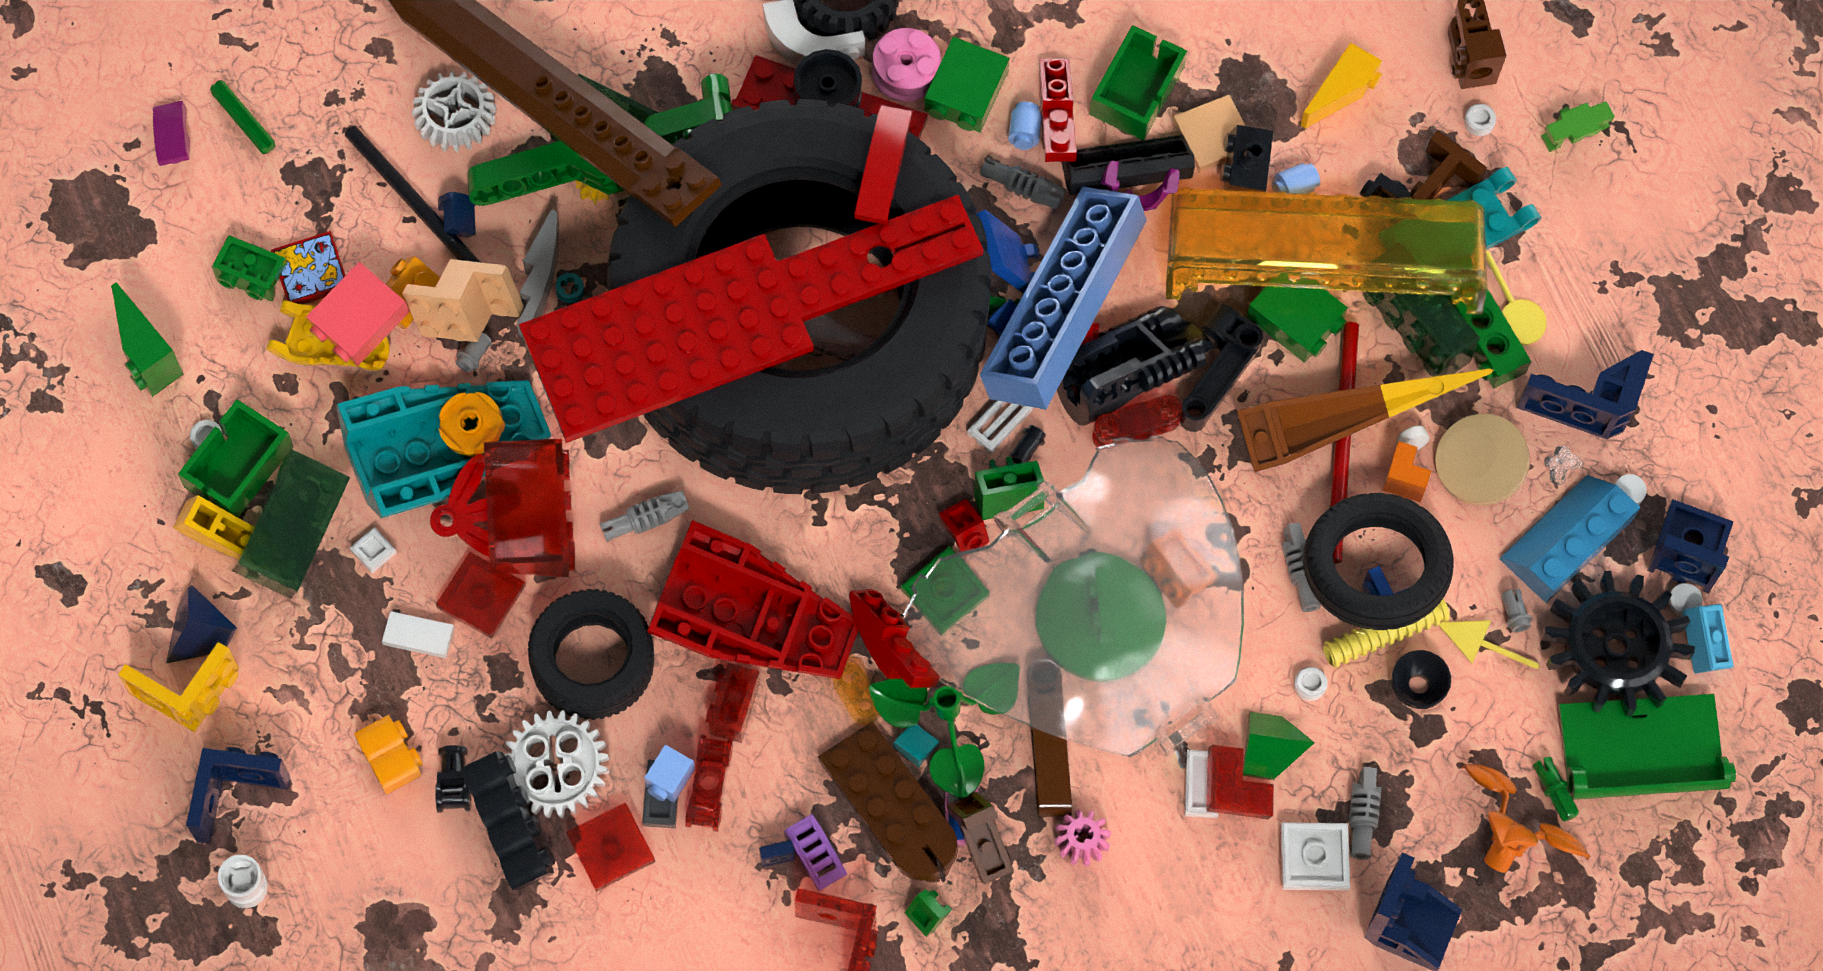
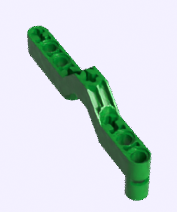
[467,73,732,206]

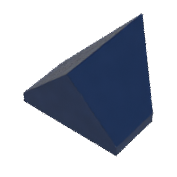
[166,585,237,664]

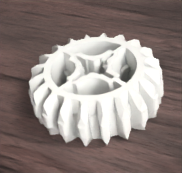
[412,70,497,153]

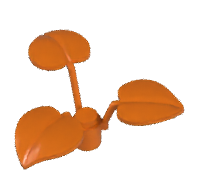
[1462,764,1590,873]

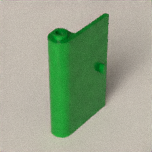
[1558,694,1736,800]

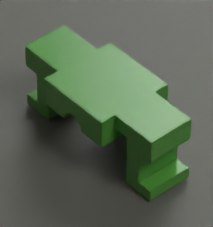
[1541,101,1615,152]

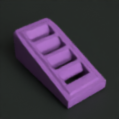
[784,814,847,891]

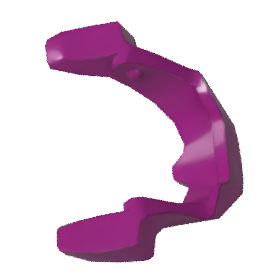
[1101,161,1180,211]

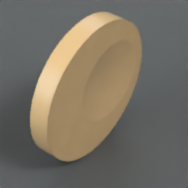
[1435,414,1530,506]

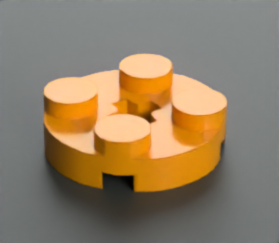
[439,392,505,458]

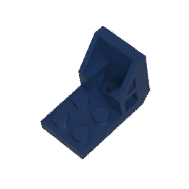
[1517,350,1654,440]
[1364,852,1462,971]

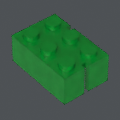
[1089,25,1188,140]
[178,399,294,517]

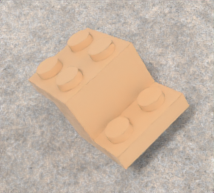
[402,259,524,342]

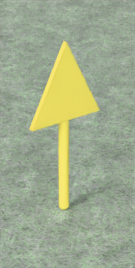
[1439,620,1539,669]

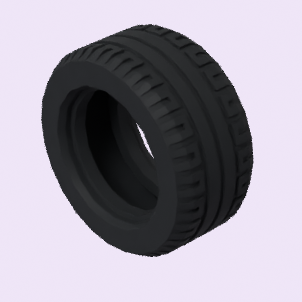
[528,589,655,720]

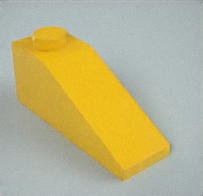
[1300,42,1383,128]
[173,495,282,571]

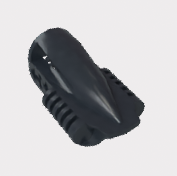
[1057,306,1213,426]

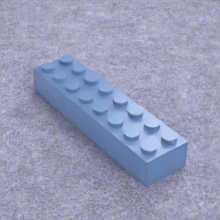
[980,187,1147,410]

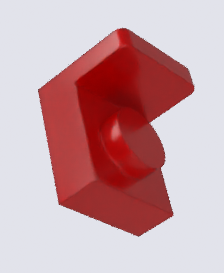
[938,499,990,557]

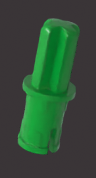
[1532,757,1579,821]

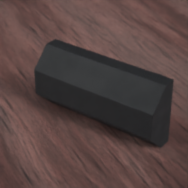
[1062,135,1195,195]

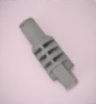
[599,491,689,542]
[1281,523,1321,612]
[1349,767,1382,860]

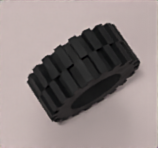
[793,0,899,42]

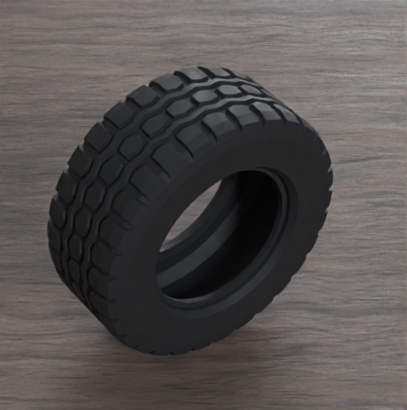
[607,99,991,494]

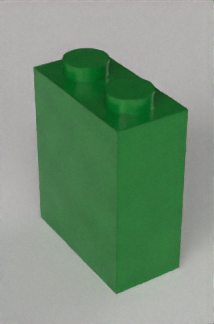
[924,36,1010,133]
[1246,261,1348,363]

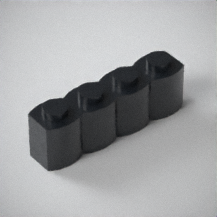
[461,751,555,890]

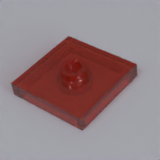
[436,552,526,639]
[566,802,656,892]

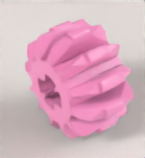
[1054,809,1111,867]

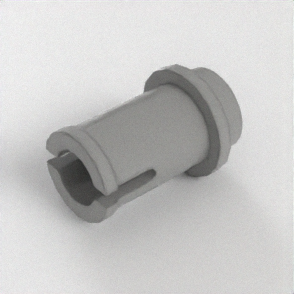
[455,332,493,373]
[1501,589,1532,633]

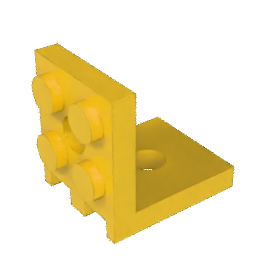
[118,642,239,733]

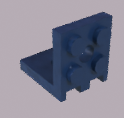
[1647,499,1734,593]
[186,747,291,844]

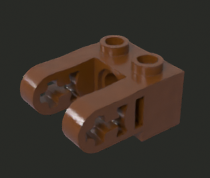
[1448,0,1507,89]

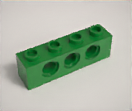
[1431,257,1532,389]

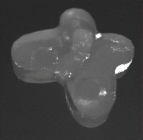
[1544,445,1583,485]

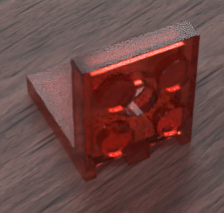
[795,888,879,971]

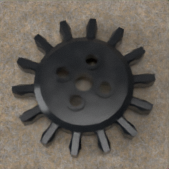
[1542,571,1695,716]

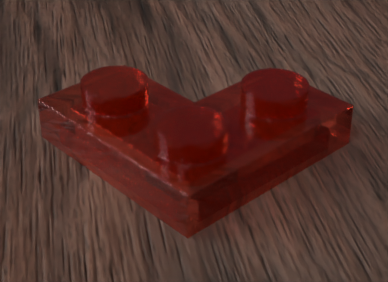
[1206,745,1274,819]

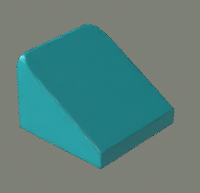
[893,724,939,767]

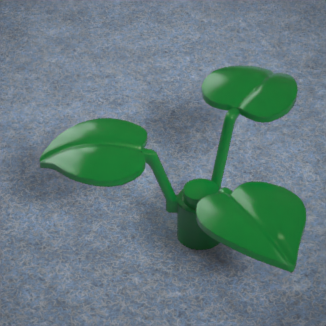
[869,663,1020,799]

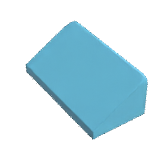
[1682,604,1734,674]

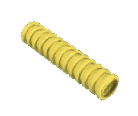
[1323,599,1450,668]

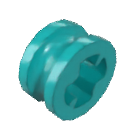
[556,273,584,304]

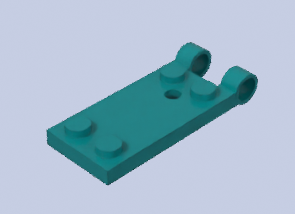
[1378,167,1542,290]

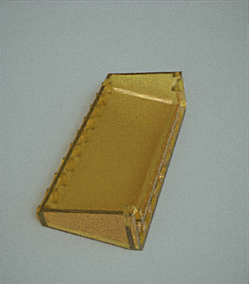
[1166,187,1487,314]

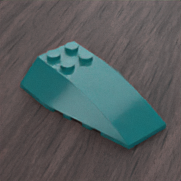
[336,380,552,518]

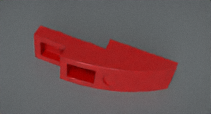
[1039,58,1077,162]
[848,589,940,688]

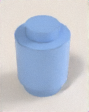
[1008,102,1042,150]
[1272,163,1320,203]

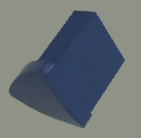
[438,192,476,238]

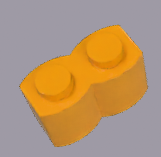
[353,715,423,795]

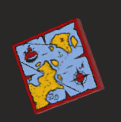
[271,231,346,305]

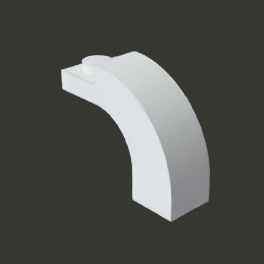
[763,0,865,66]

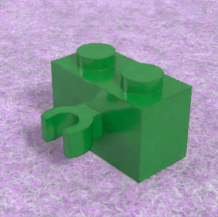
[974,456,1046,520]

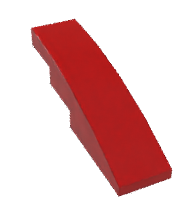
[854,105,912,225]

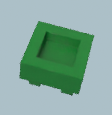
[904,889,952,937]

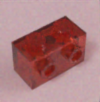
[705,663,760,743]

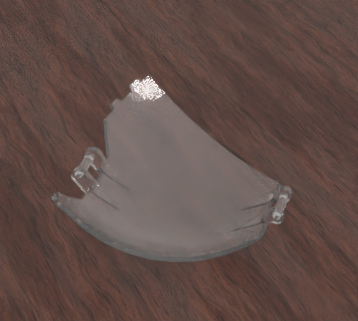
[899,436,1244,757]

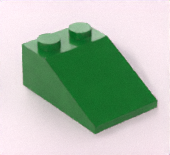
[111,282,184,397]

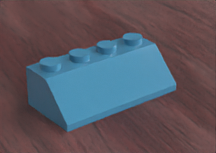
[1499,475,1641,603]

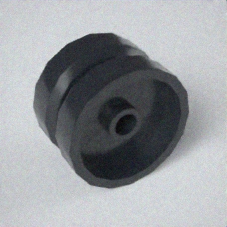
[794,49,862,108]

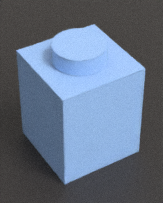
[644,745,695,802]

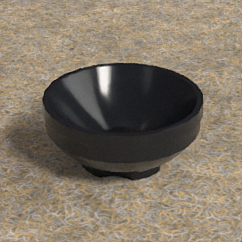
[1391,650,1452,709]

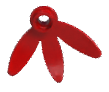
[430,453,521,563]

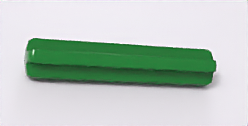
[210,80,276,154]

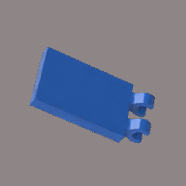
[976,209,1040,294]

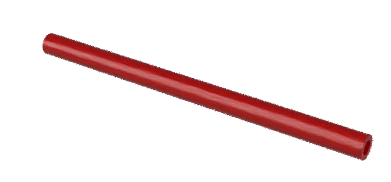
[1330,322,1359,564]

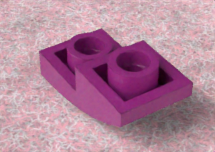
[153,100,190,166]

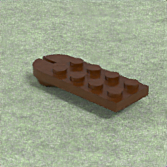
[818,721,958,882]

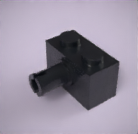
[1220,125,1274,198]

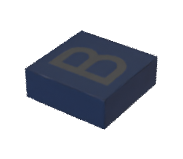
[759,840,795,868]

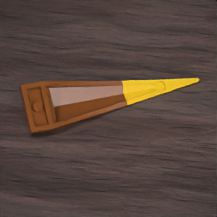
[1237,369,1493,472]

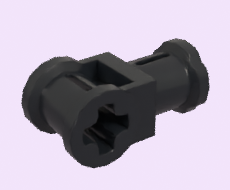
[435,745,471,813]

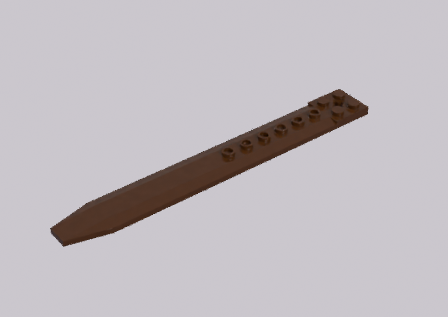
[388,0,722,227]

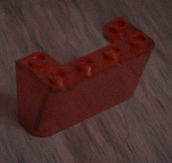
[484,438,575,578]

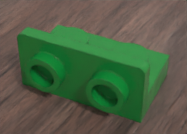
[212,235,287,302]

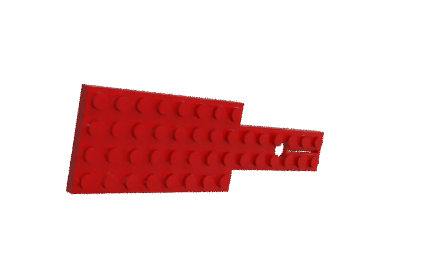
[519,195,984,443]

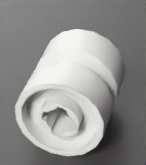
[217,855,268,908]

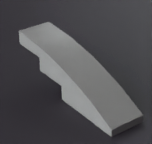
[516,209,559,337]

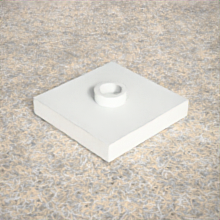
[1281,822,1350,891]

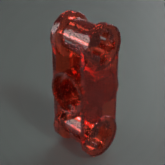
[1092,395,1183,451]
[685,734,734,832]

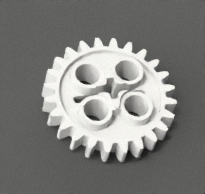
[504,710,610,818]

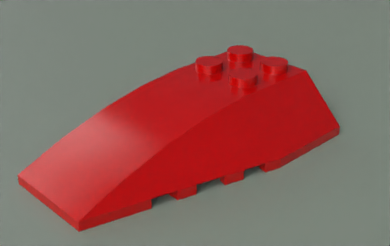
[647,520,859,680]

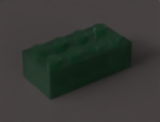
[1362,244,1481,377]
[231,449,351,599]

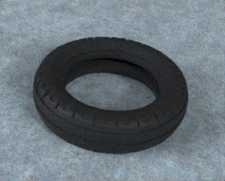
[1303,493,1454,630]

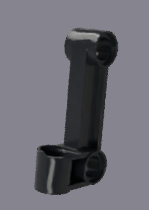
[1179,303,1263,432]

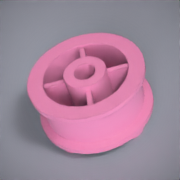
[872,28,941,102]

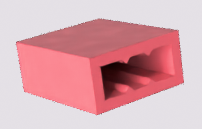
[306,262,410,366]

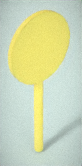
[1484,250,1547,345]

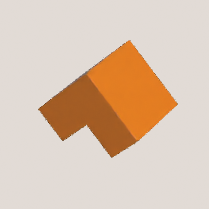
[1382,441,1432,503]

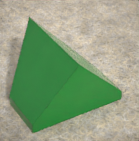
[1242,712,1315,780]

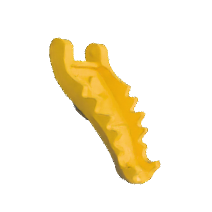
[266,300,390,371]

